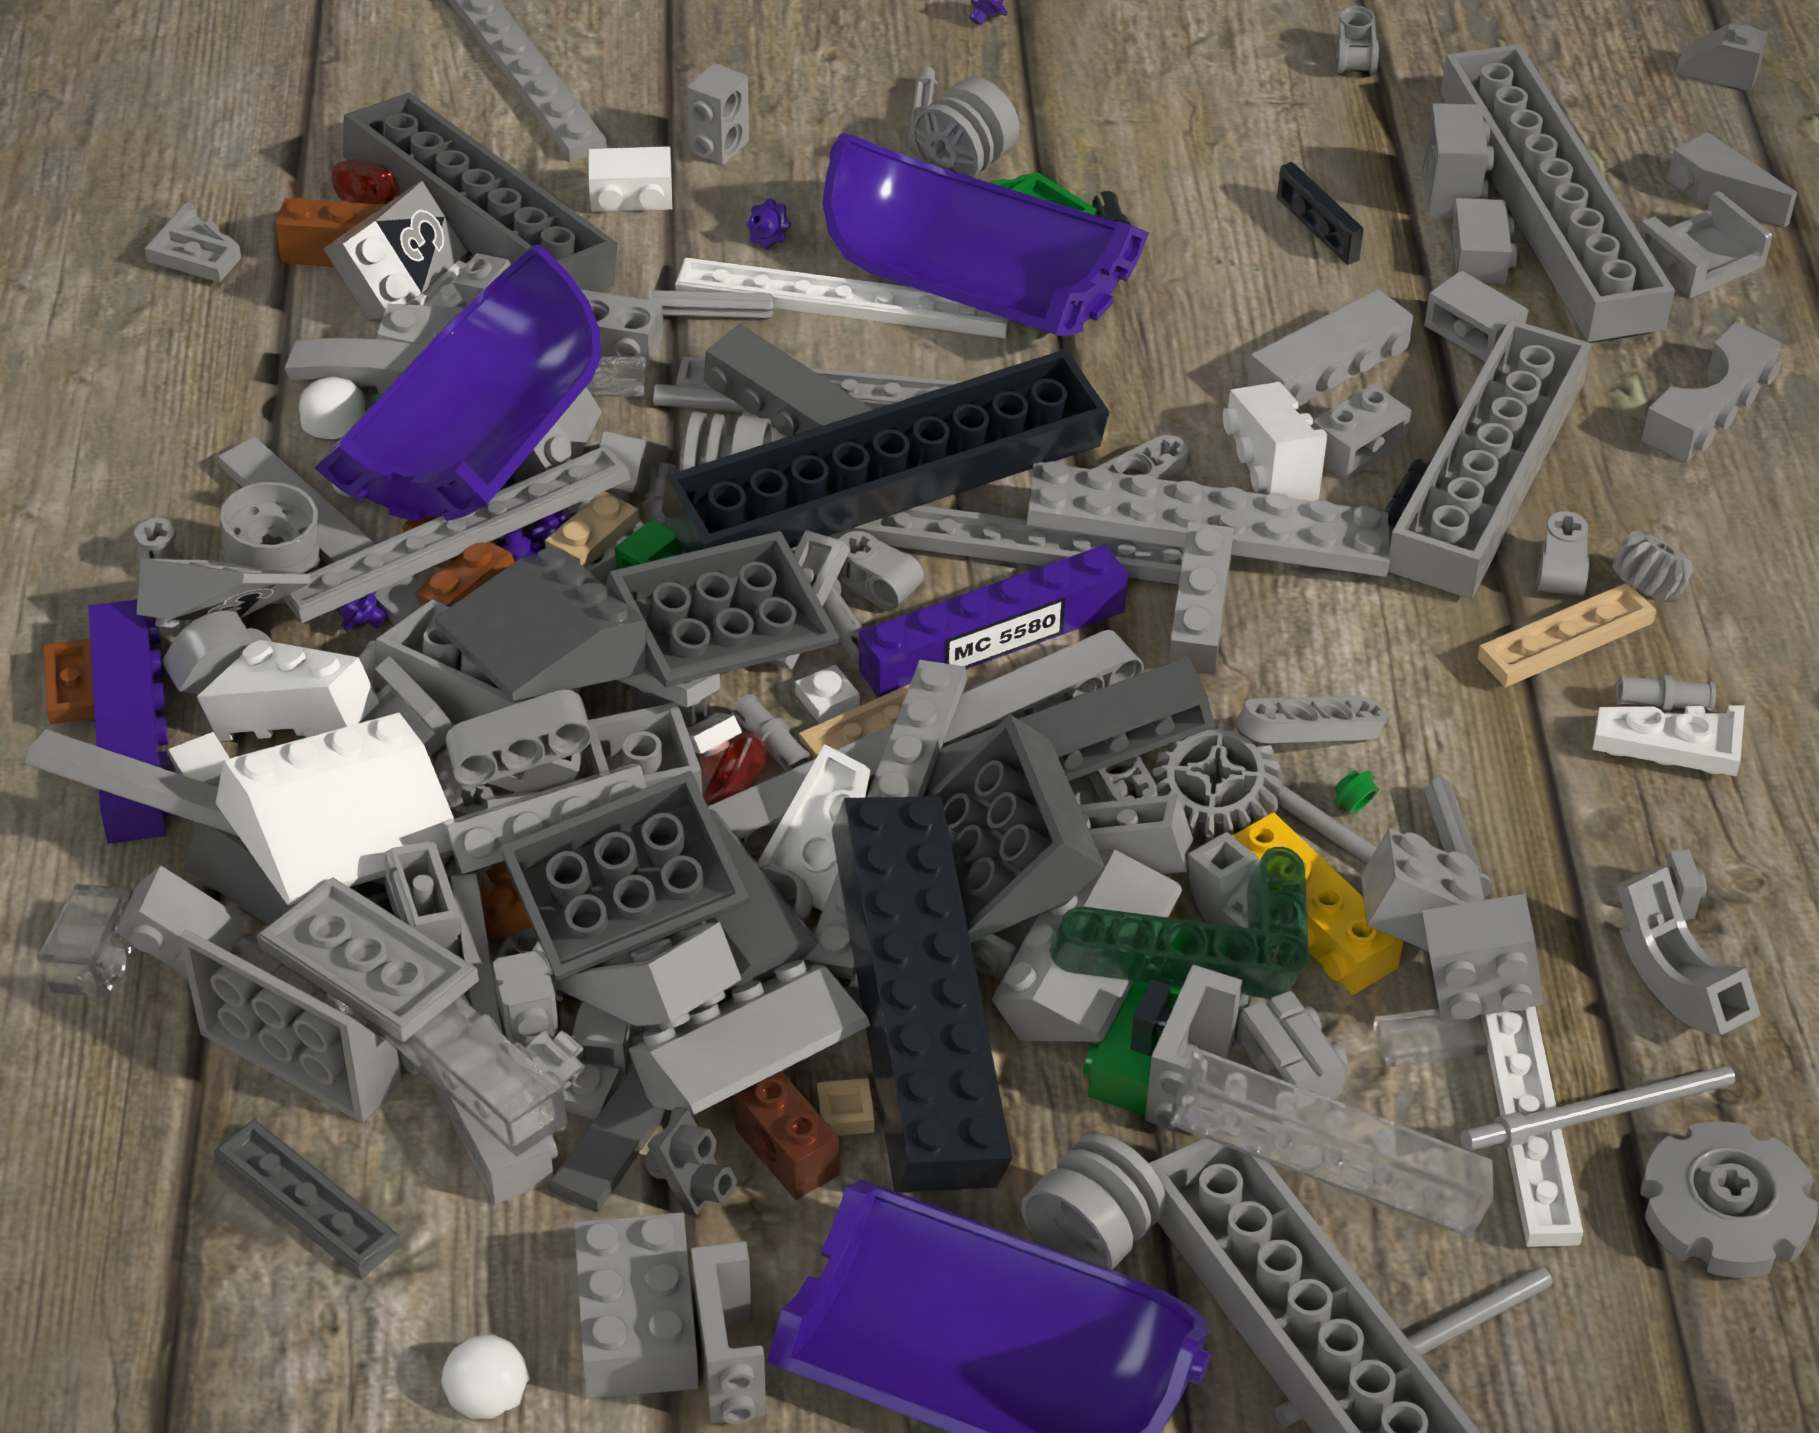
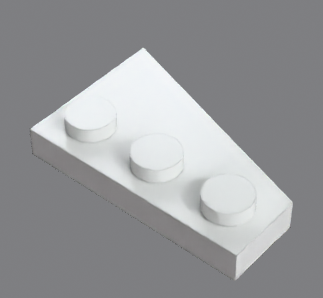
[1593,705,1745,776]
[757,744,871,912]

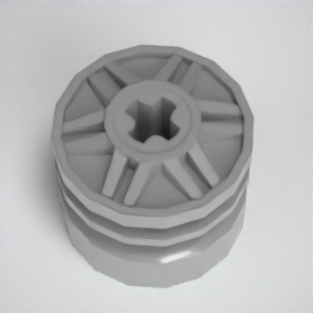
[912,77,1020,178]
[680,412,772,471]
[220,482,320,604]
[1021,1132,1168,1270]

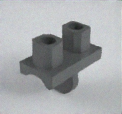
[645,1107,737,1215]

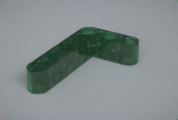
[1050,846,1309,998]

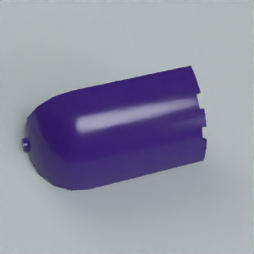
[822,133,1149,336]
[314,245,601,521]
[766,1179,1211,1433]

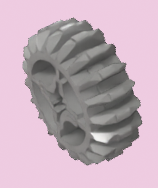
[1151,719,1283,843]

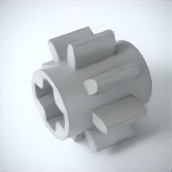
[519,1030,585,1095]

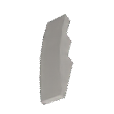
[284,338,427,394]

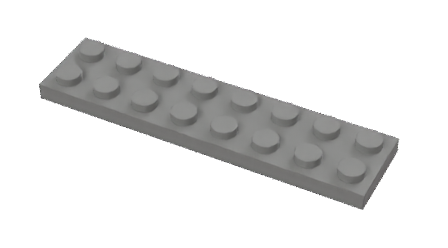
[1026,461,1390,577]

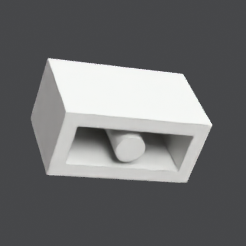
[589,147,672,212]

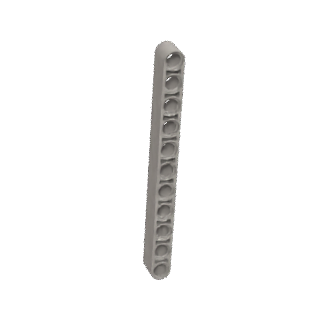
[708,630,1144,858]

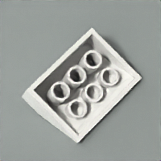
[215,713,454,906]

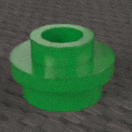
[1334,770,1379,814]

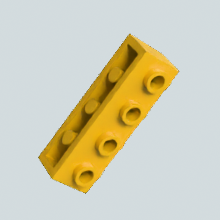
[1232,812,1403,995]

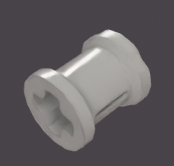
[133,518,181,564]

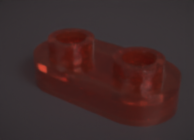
[332,159,397,205]
[703,731,767,806]

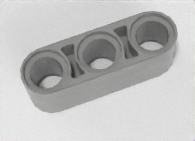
[446,689,592,786]

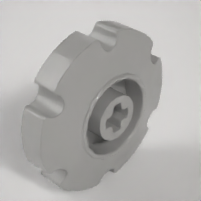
[1641,1121,1818,1278]

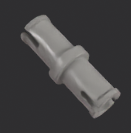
[1615,675,1716,712]
[731,694,813,772]

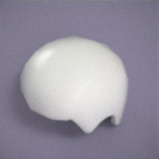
[299,376,365,440]
[441,1334,530,1420]

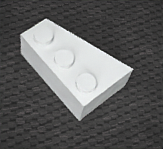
[1223,382,1327,501]
[197,639,379,741]

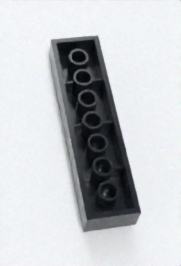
[831,797,1013,1192]

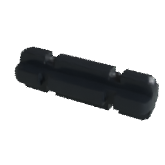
[1385,459,1430,526]

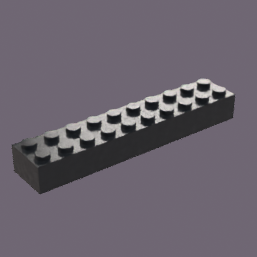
[662,349,1110,553]

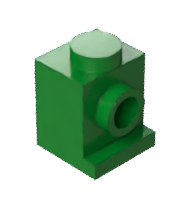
[615,519,685,570]

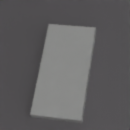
[256,877,479,1042]

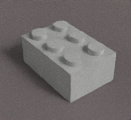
[574,1212,699,1399]

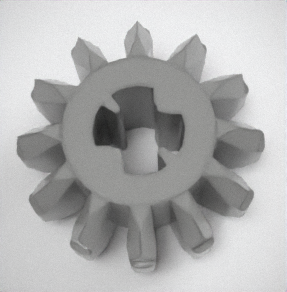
[1612,531,1693,602]

